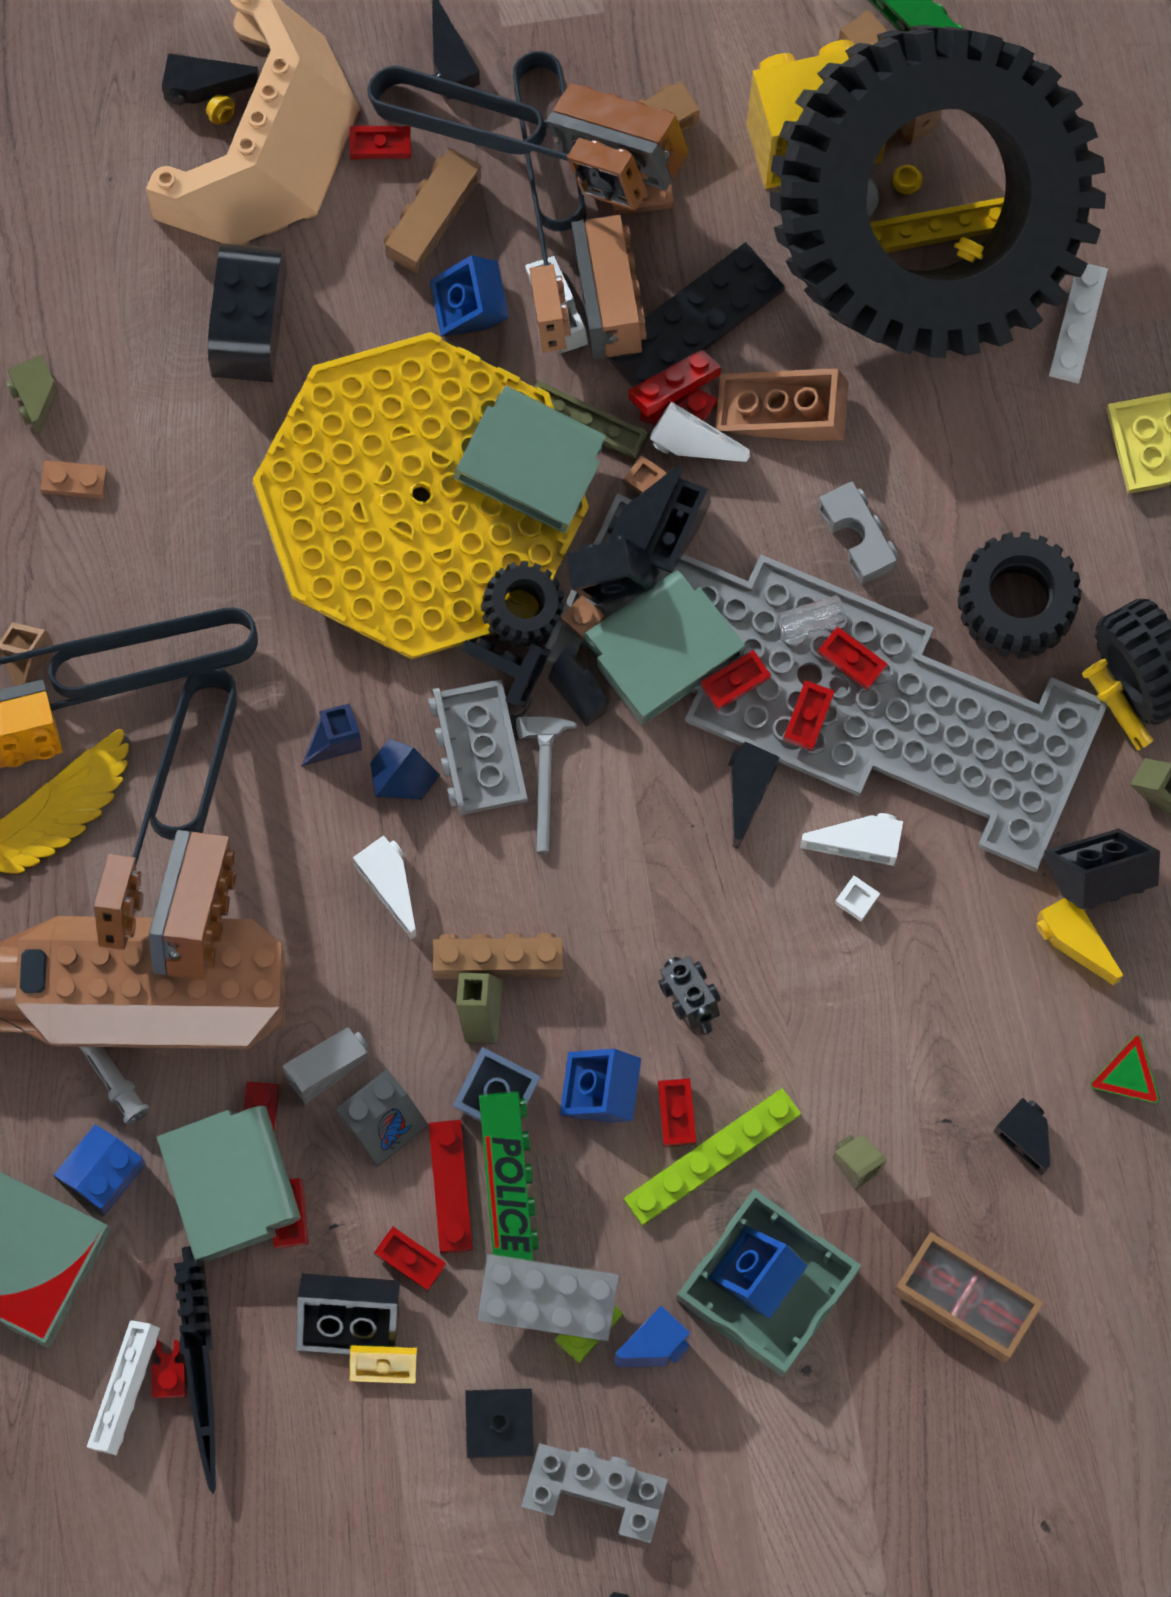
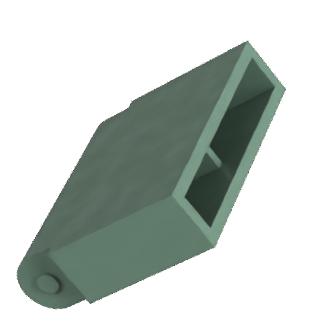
[452,385,606,534]
[584,570,745,726]
[157,1106,301,1263]

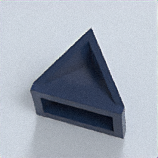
[301,703,362,766]
[370,739,440,801]

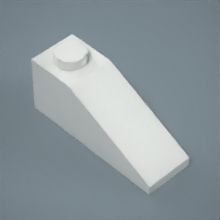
[650,402,750,462]
[800,813,903,866]
[353,835,416,940]

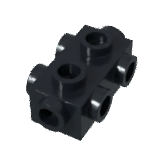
[658,956,721,1035]

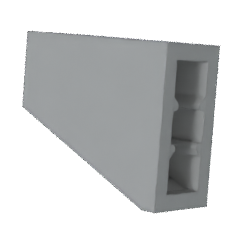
[283,1027,369,1105]

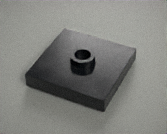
[465,1388,534,1458]

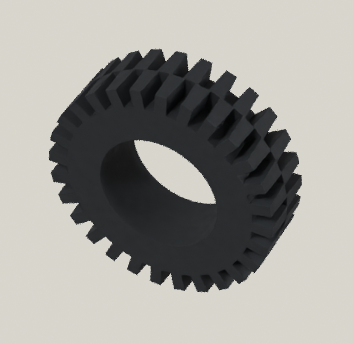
[769,25,1106,358]

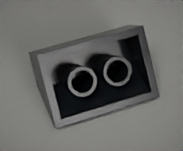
[1044,828,1160,909]
[296,1273,400,1354]

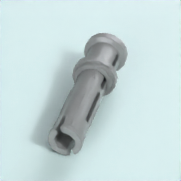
[79,1047,150,1125]

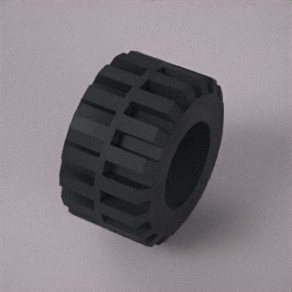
[481,561,564,647]

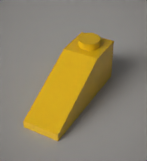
[1036,898,1123,986]

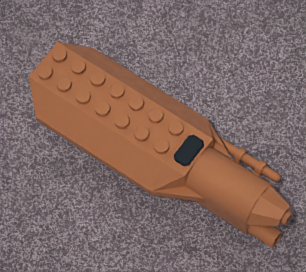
[0,916,287,1049]

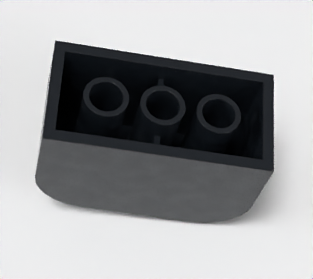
[208,243,287,382]

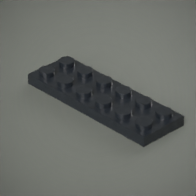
[606,242,785,387]

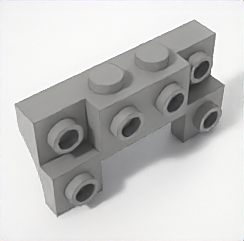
[521,1443,668,1544]

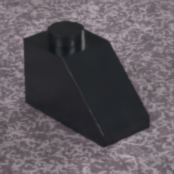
[994,1098,1050,1175]

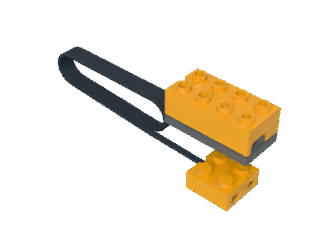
[0,607,258,769]

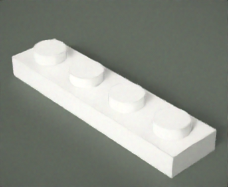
[1049,264,1108,384]
[87,1320,160,1455]

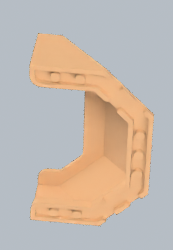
[146,0,360,245]

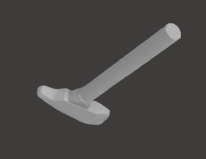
[516,716,577,854]

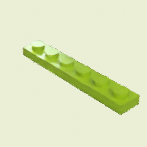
[623,1088,801,1227]

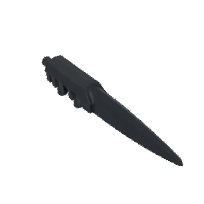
[174,1246,216,1494]

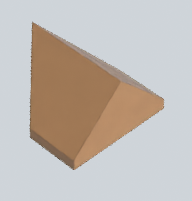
[0,622,53,686]

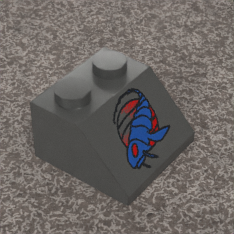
[336,1069,429,1167]

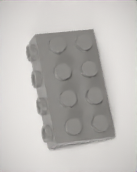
[428,679,528,816]

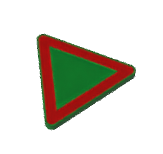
[1091,1034,1160,1103]

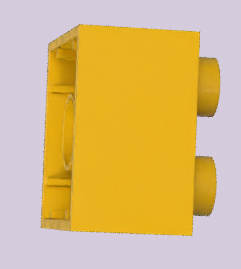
[747,40,886,189]

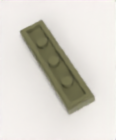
[534,380,649,461]

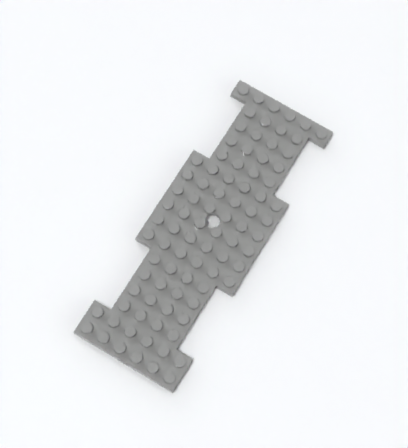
[545,494,1108,872]

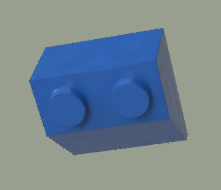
[430,255,509,337]
[559,1049,641,1123]
[54,1125,146,1216]
[708,1225,807,1319]
[614,1306,690,1367]

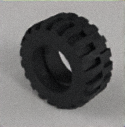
[957,532,1082,658]
[1095,598,1171,725]

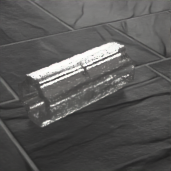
[777,595,846,641]

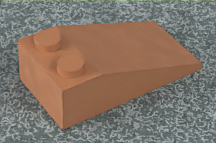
[715,368,849,441]

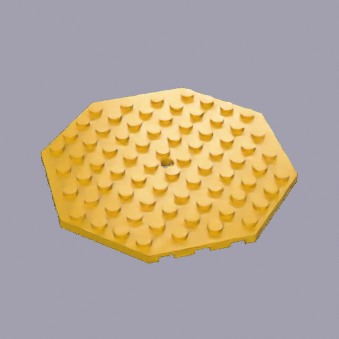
[252,332,589,660]

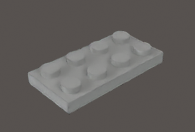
[477,1254,619,1341]

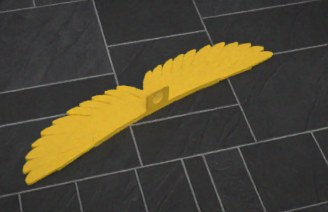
[0,729,129,874]

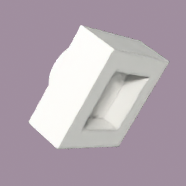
[835,876,880,921]

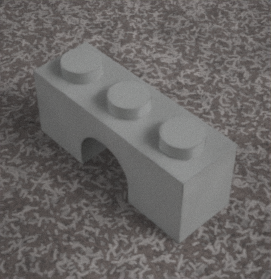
[817,481,898,586]

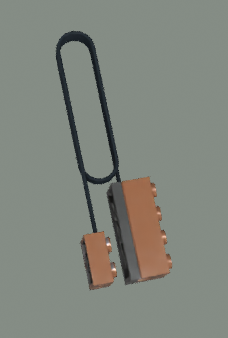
[513,51,647,360]

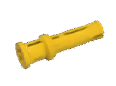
[1082,659,1154,751]

